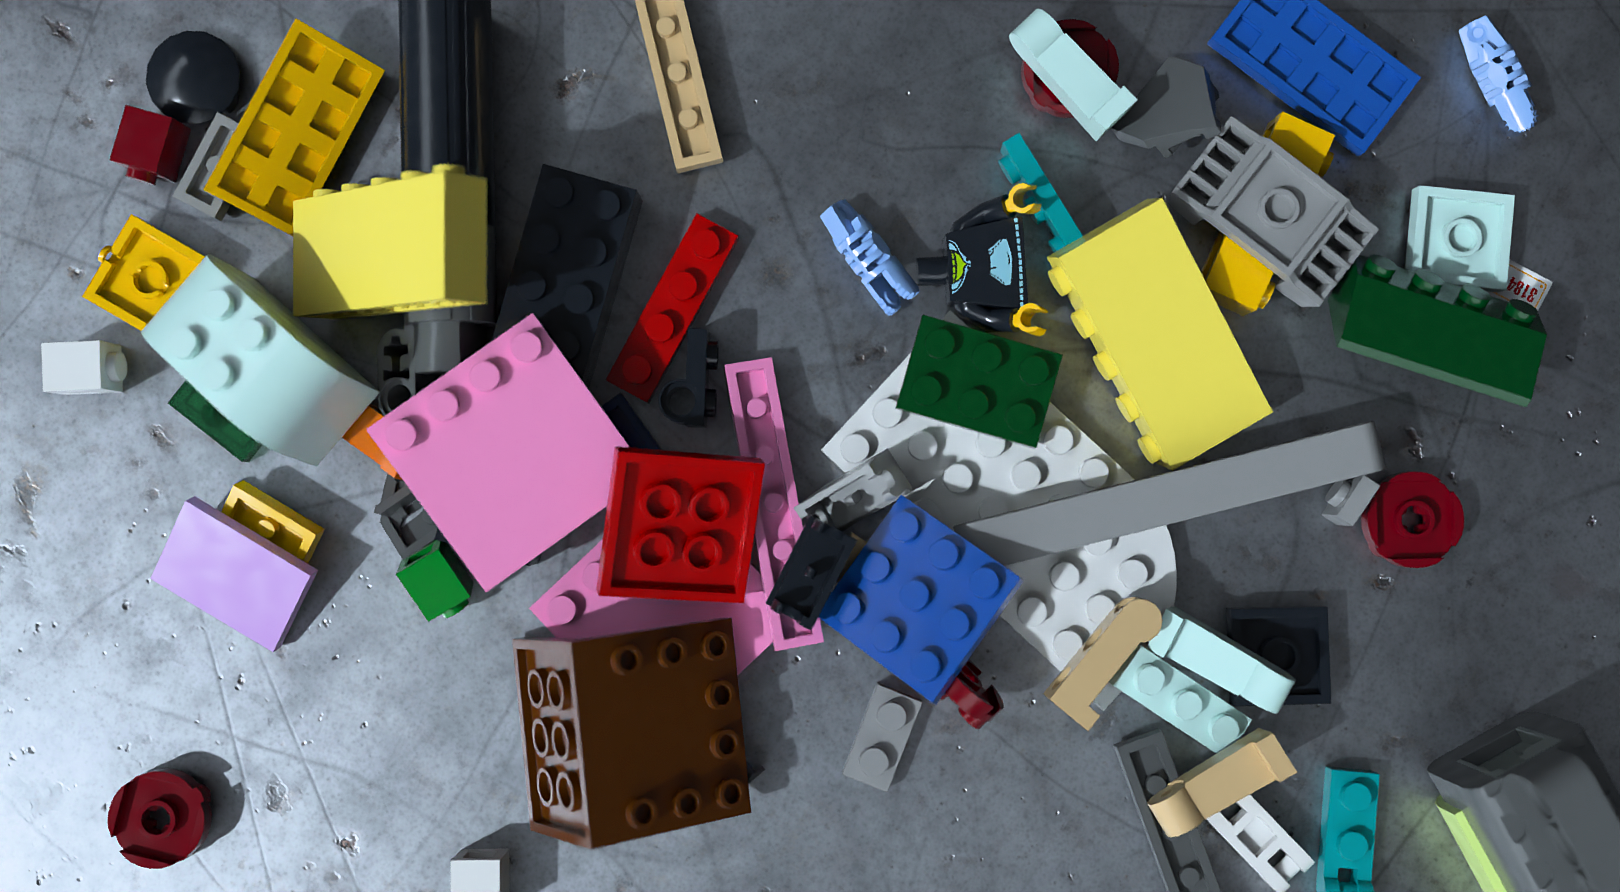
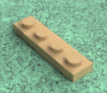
[635,0,723,173]

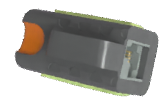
[1427,711,1620,892]

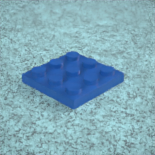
[819,495,1024,705]

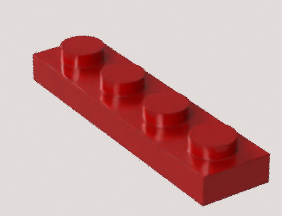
[605,213,739,404]

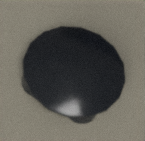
[146,31,240,124]

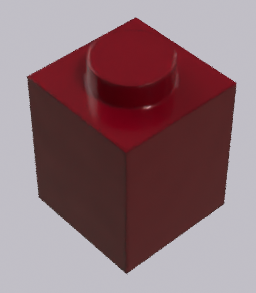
[109,105,191,186]

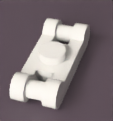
[1206,795,1315,892]

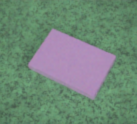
[150,496,318,652]

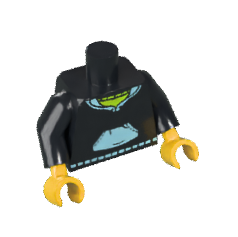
[916,183,1048,336]

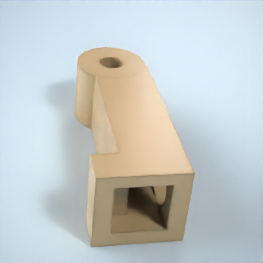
[1043,597,1162,731]
[1147,728,1298,837]

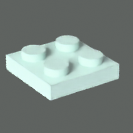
[1405,185,1515,292]

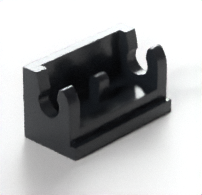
[765,515,857,630]

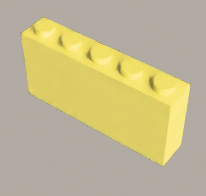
[293,165,487,320]
[1047,198,1273,471]

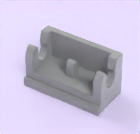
[794,448,913,531]

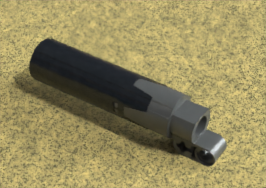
[377,0,497,416]

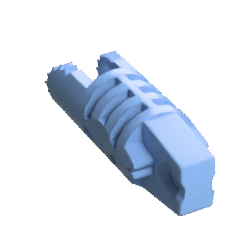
[1459,15,1539,133]
[820,199,920,316]

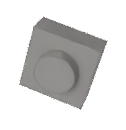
[1321,475,1380,526]

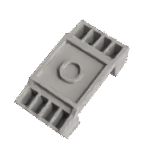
[1168,116,1379,307]

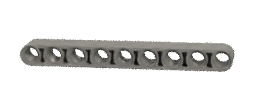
[953,421,1387,566]

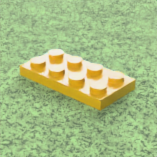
[203,18,385,236]

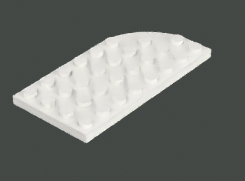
[821,310,1177,711]

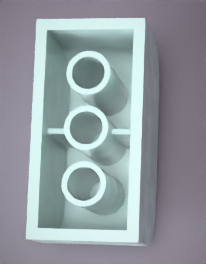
[141,254,380,467]

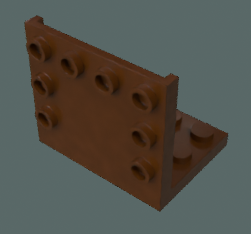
[512,618,751,850]

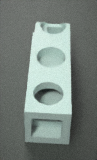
[1009,8,1137,142]
[1146,606,1296,713]

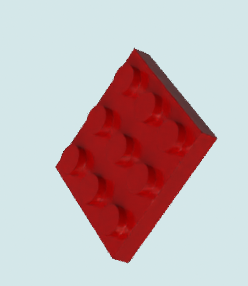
[596,446,765,603]

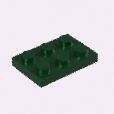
[895,315,1063,449]

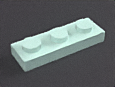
[1108,644,1252,754]

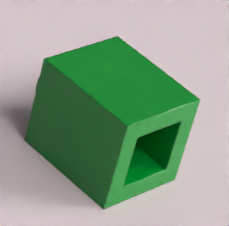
[396,540,474,622]

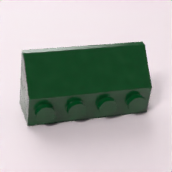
[1328,254,1547,408]

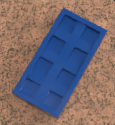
[1207,0,1421,157]

